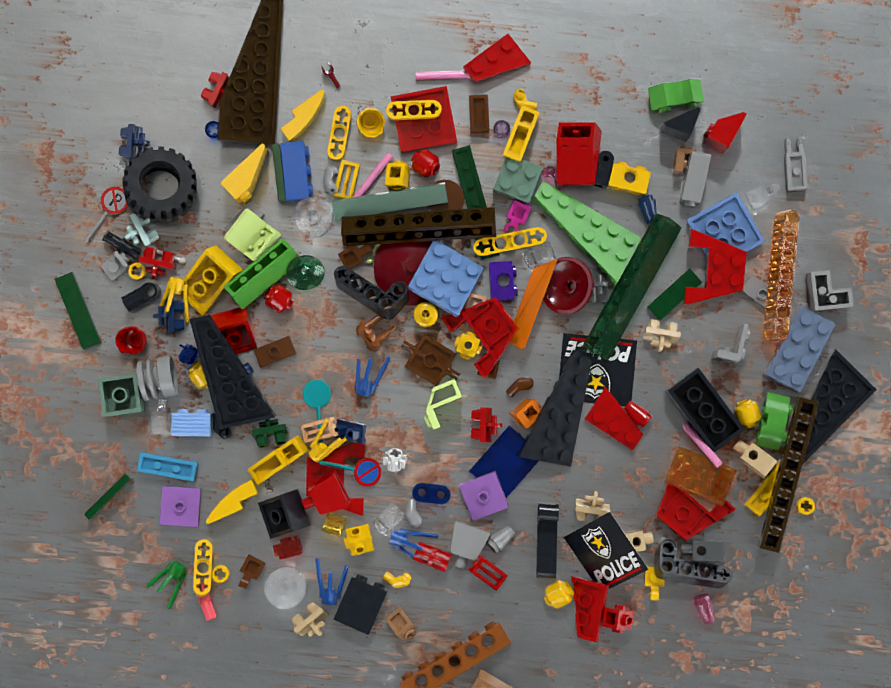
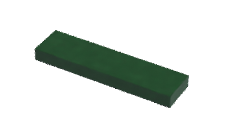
[54,272,102,350]

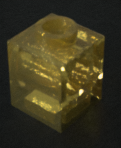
[321,512,347,537]

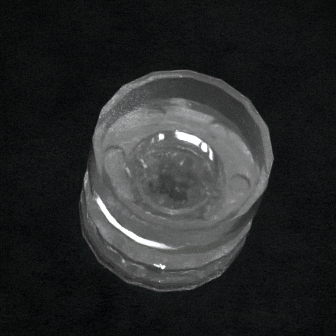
[265,566,308,609]

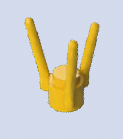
[160,277,189,323]
[309,419,347,463]

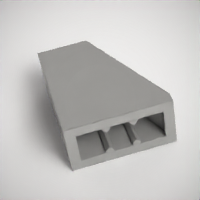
[680,151,711,207]

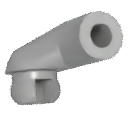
[405,499,422,528]

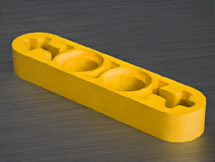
[473,227,547,256]

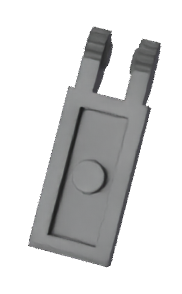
[785,138,808,192]

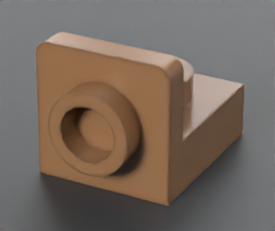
[673,146,696,175]
[385,607,418,641]

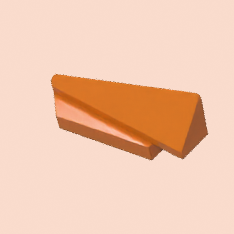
[510,259,557,349]

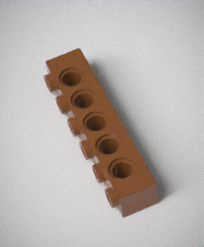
[399,621,511,688]

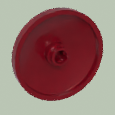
[374,241,440,306]

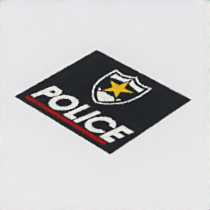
[559,333,637,406]
[564,512,649,589]

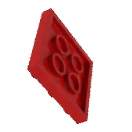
[391,86,457,153]

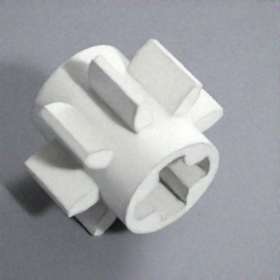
[383,448,407,472]

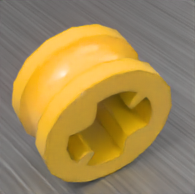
[128,263,147,280]
[796,497,815,515]
[211,565,230,583]

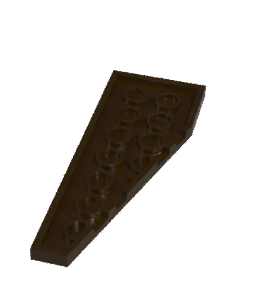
[217,0,283,146]

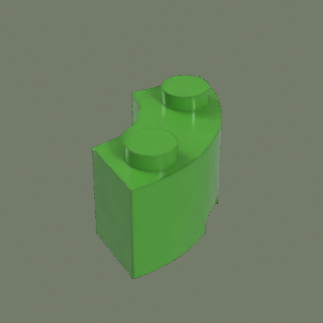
[648,79,704,113]
[756,392,793,450]

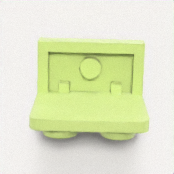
[224,209,282,261]

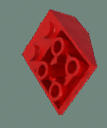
[556,122,602,185]

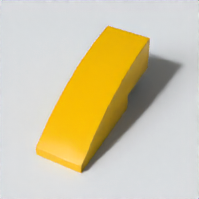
[280,89,326,142]
[502,106,540,162]
[247,435,309,485]
[206,479,259,525]

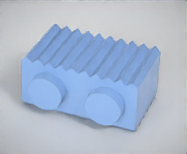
[171,409,213,437]

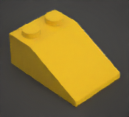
[220,143,269,205]
[180,245,243,315]

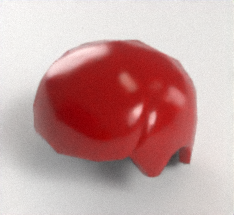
[115,326,147,355]

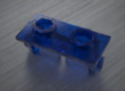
[179,343,199,365]

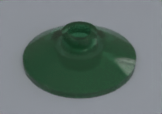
[286,255,325,290]

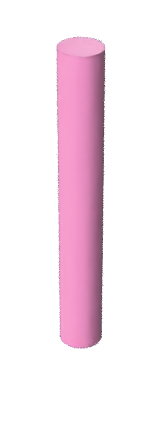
[416,71,470,80]
[353,152,393,197]
[682,423,722,467]

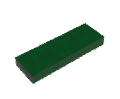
[272,143,287,203]
[647,268,702,321]
[84,474,134,520]

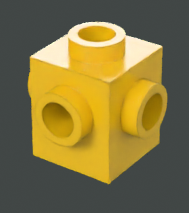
[454,331,483,360]
[344,524,374,556]

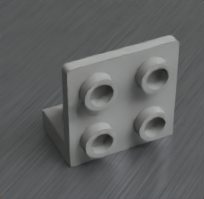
[711,323,750,364]

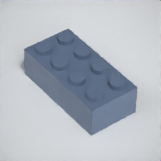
[763,306,836,393]

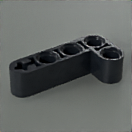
[334,266,409,320]
[536,503,559,579]
[654,539,733,588]

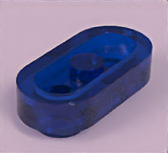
[412,483,451,504]

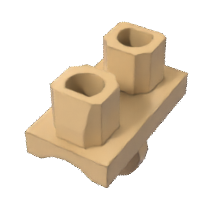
[643,319,681,352]
[575,491,610,521]
[291,602,329,637]

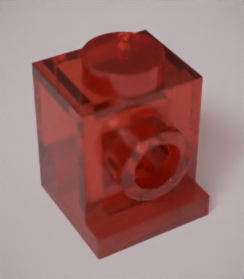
[273,534,304,560]

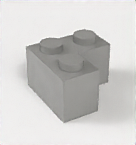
[806,270,854,312]

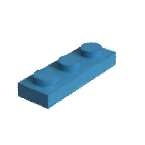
[137,452,198,481]

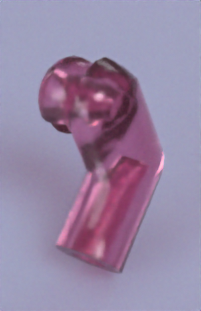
[542,165,565,190]

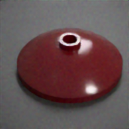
[543,257,593,314]

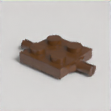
[401,334,461,386]

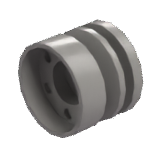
[136,356,179,401]

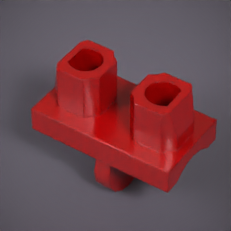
[201,71,229,108]
[138,247,176,280]
[471,407,502,442]
[412,541,452,572]

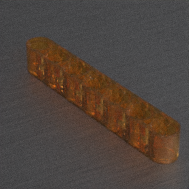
[763,209,800,341]

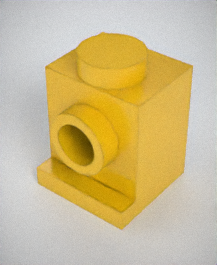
[385,160,410,191]

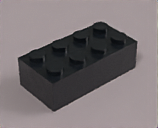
[665,367,745,453]

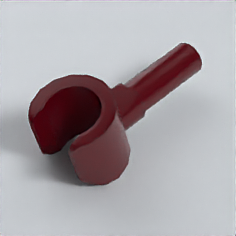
[321,62,341,88]

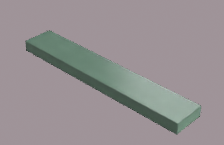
[332,182,448,221]

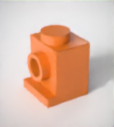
[509,398,541,429]

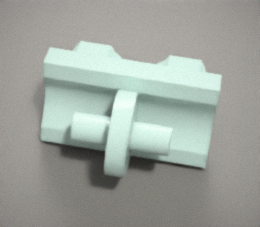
[125,214,159,248]

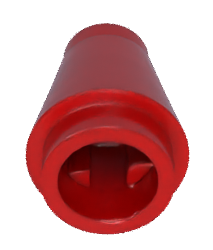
[624,401,652,428]

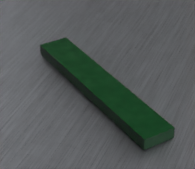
[452,145,500,260]

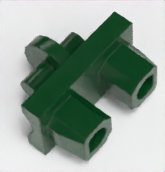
[251,419,289,448]

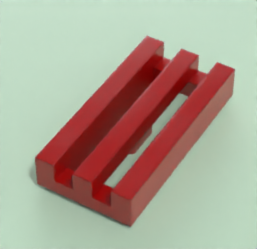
[468,554,508,591]

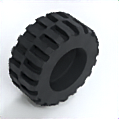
[122,146,197,224]

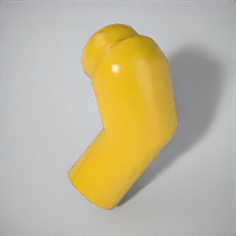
[513,89,537,111]
[382,571,412,588]

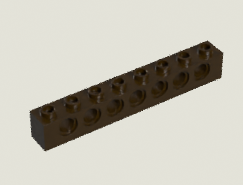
[341,207,496,246]
[758,396,819,553]

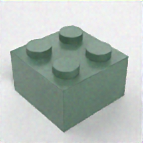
[493,157,543,205]
[98,373,145,417]

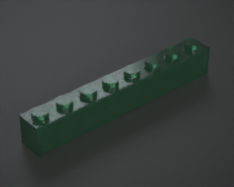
[582,213,682,361]

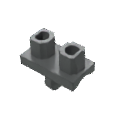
[588,268,608,303]

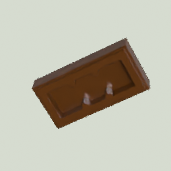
[469,94,490,134]
[254,336,296,368]

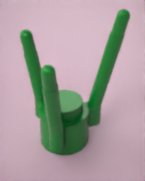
[146,560,187,609]

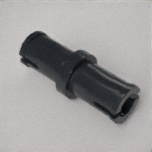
[102,230,142,260]

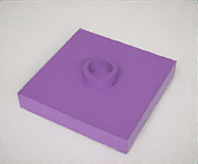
[459,471,509,521]
[159,486,201,527]

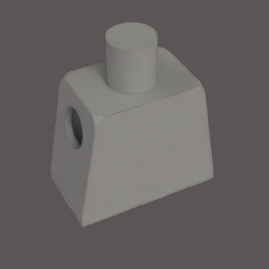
[450,520,490,569]

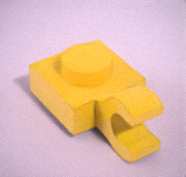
[644,567,665,600]

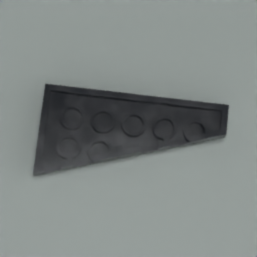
[189,314,276,430]
[802,349,877,465]
[516,350,593,467]

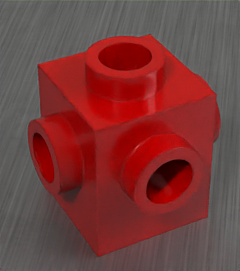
[602,604,634,633]

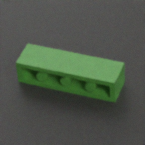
[223,238,301,310]

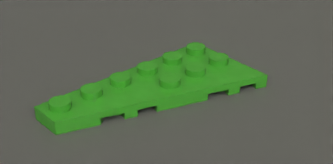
[533,181,642,285]

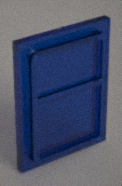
[469,425,539,498]

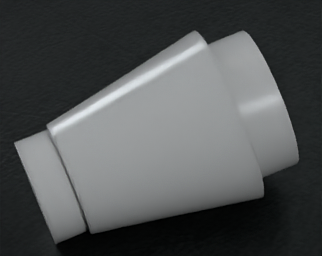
[486,526,515,553]

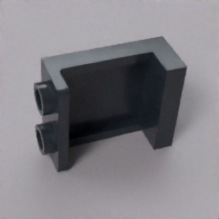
[333,574,388,635]

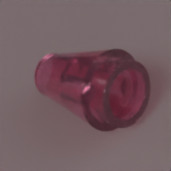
[694,593,715,624]

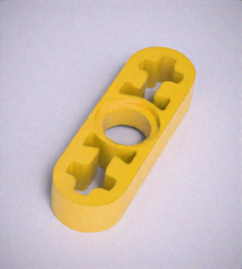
[386,100,442,120]
[327,105,352,161]
[193,539,212,597]

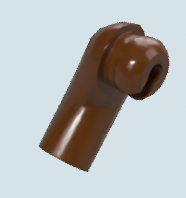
[506,377,534,397]

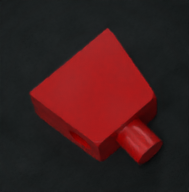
[302,469,351,515]

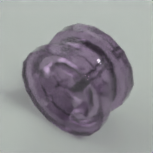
[493,120,510,139]

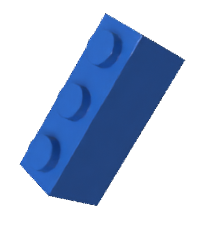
[280,141,313,203]

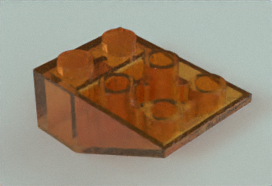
[664,446,737,506]

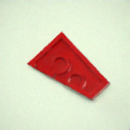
[463,33,531,83]
[584,387,643,450]
[571,576,609,643]

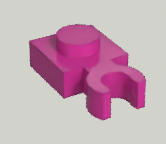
[504,199,531,232]

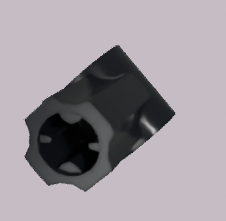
[121,282,161,312]

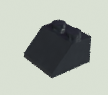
[258,489,310,539]

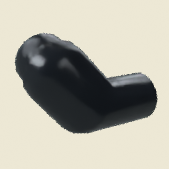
[213,413,232,439]

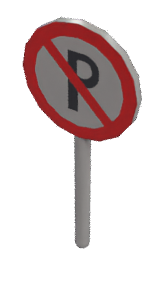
[85,187,128,242]

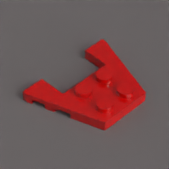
[684,229,747,304]
[441,298,519,378]
[306,443,365,516]
[655,460,736,541]

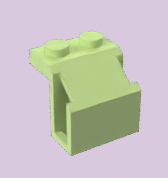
[424,379,462,430]

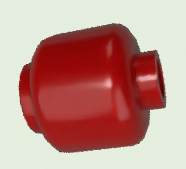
[411,149,440,178]
[264,284,294,313]

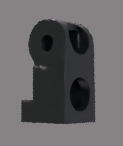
[591,151,614,189]

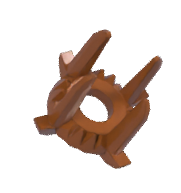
[356,315,395,351]

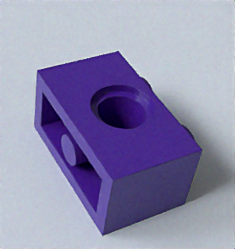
[489,261,518,301]

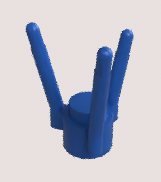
[354,357,391,397]
[389,528,439,564]
[315,558,348,605]

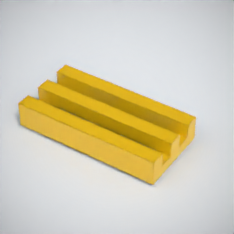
[333,160,360,199]

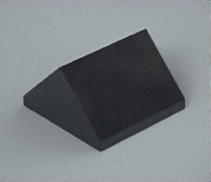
[660,107,701,142]

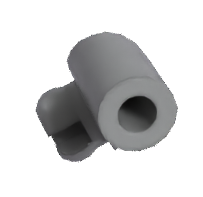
[323,166,338,194]

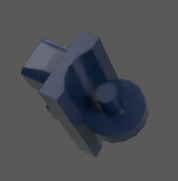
[118,124,150,159]
[153,298,184,334]
[334,418,367,444]

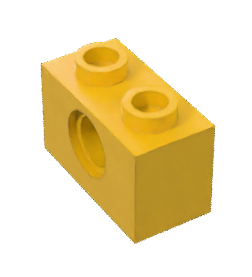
[607,161,651,197]

